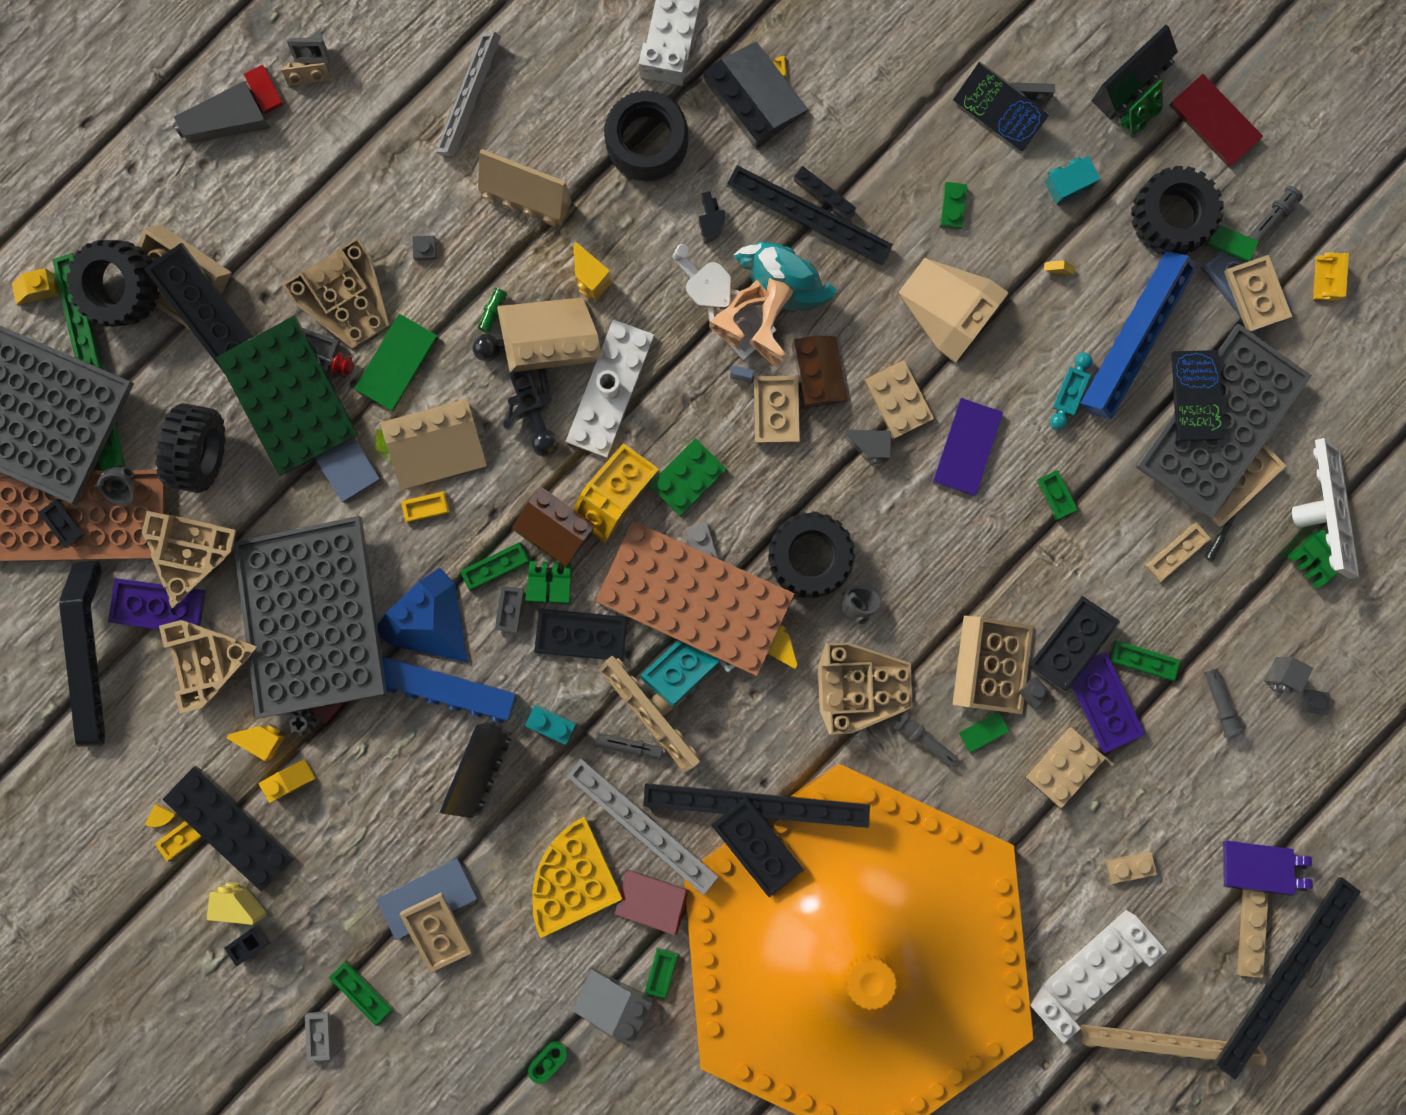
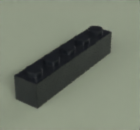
[793,166,856,221]

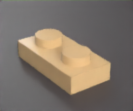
[1105,851,1157,884]

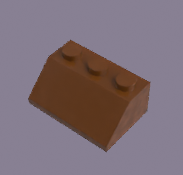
[792,335,848,409]
[512,487,596,568]

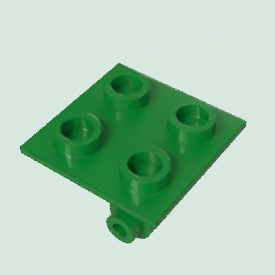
[1120,80,1163,137]

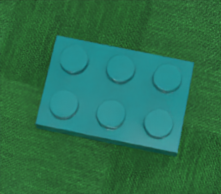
[640,640,720,708]

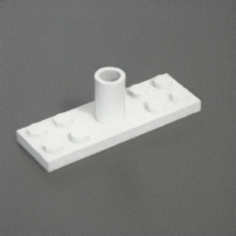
[566,319,654,458]
[1292,438,1359,579]

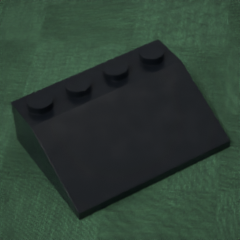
[704,41,808,149]
[440,722,512,818]

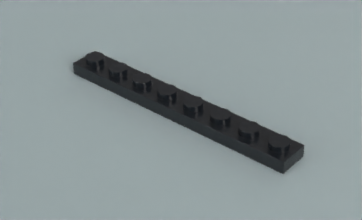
[727,165,893,265]

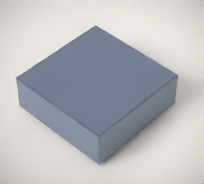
[730,365,754,383]

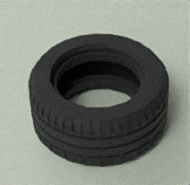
[604,90,688,181]

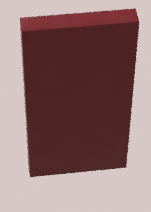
[1169,74,1263,167]

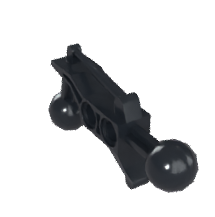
[472,334,559,457]

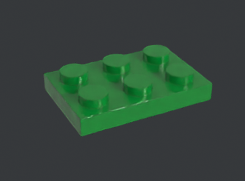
[649,438,727,516]

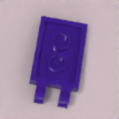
[1223,840,1313,896]

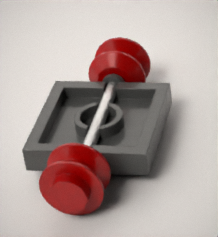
[303,328,355,378]

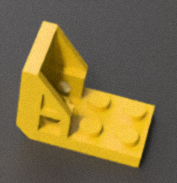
[574,443,659,543]

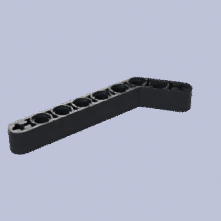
[59,561,105,747]

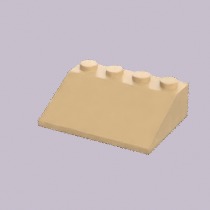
[478,149,572,226]
[123,225,232,329]
[497,297,602,372]
[380,399,487,490]
[953,616,1033,714]

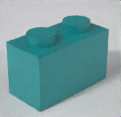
[1045,156,1101,205]
[525,705,578,745]

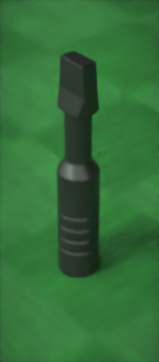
[1205,515,1236,561]

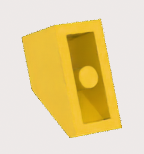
[12,268,60,305]
[768,625,797,669]
[227,724,285,761]
[258,759,316,803]

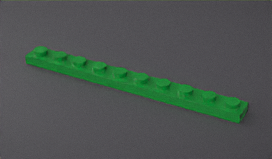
[52,253,126,470]

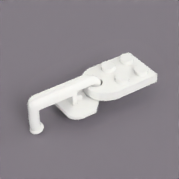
[672,244,776,360]

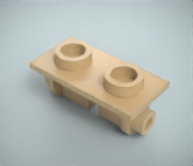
[282,62,331,86]

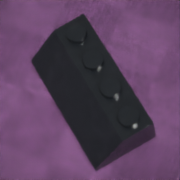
[1091,24,1178,119]

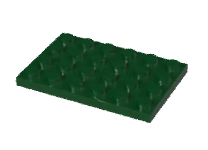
[216,316,359,476]

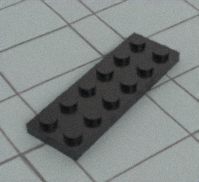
[144,243,253,374]
[162,765,294,892]

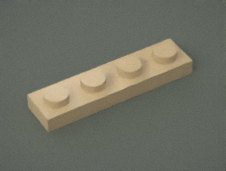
[1237,890,1269,978]

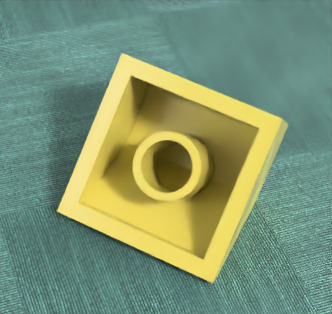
[207,882,267,925]

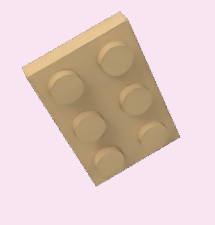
[1224,255,1292,332]
[864,360,934,439]
[754,376,800,444]
[1026,727,1105,808]
[400,892,472,973]

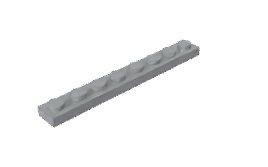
[567,759,720,895]

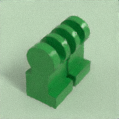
[1288,530,1338,589]
[526,561,572,605]

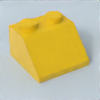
[573,242,613,301]

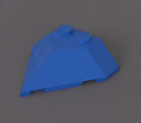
[377,568,468,662]

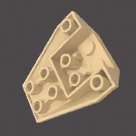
[282,237,389,349]
[898,258,1008,363]
[818,643,913,735]

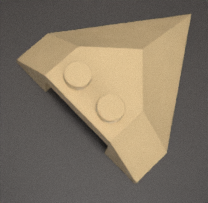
[142,511,237,609]
[159,620,258,714]

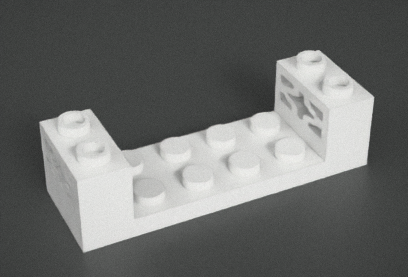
[639,0,701,86]
[1029,910,1167,1044]

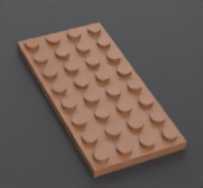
[0,469,166,561]
[596,520,795,676]

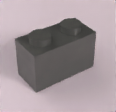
[1264,657,1313,694]

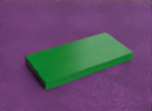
[354,313,438,411]

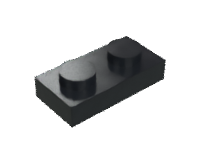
[38,499,86,548]

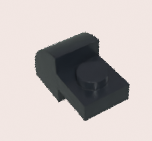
[699,191,725,243]
[224,924,271,967]

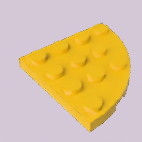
[532,816,623,938]

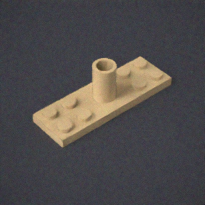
[598,656,700,773]

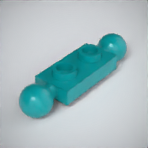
[1050,352,1093,431]

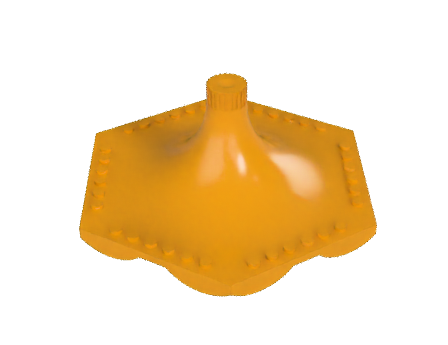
[684,763,1033,1115]

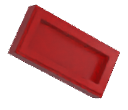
[244,64,284,114]

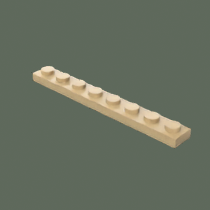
[1077,1024,1267,1066]

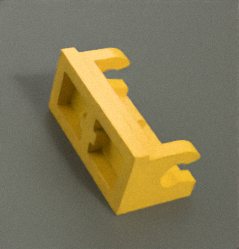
[1313,252,1349,302]

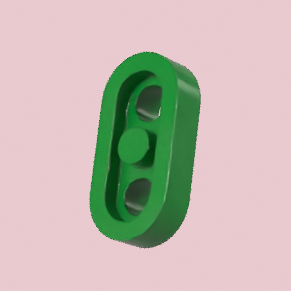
[528,1041,568,1084]

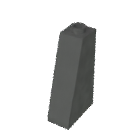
[174,81,270,143]

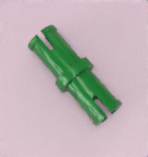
[477,288,507,334]

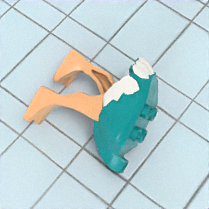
[709,242,837,367]

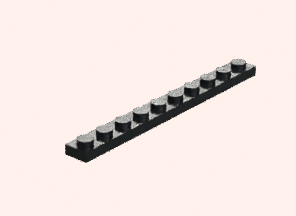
[643,783,871,828]
[1213,877,1361,1080]

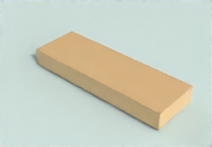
[1145,522,1211,583]

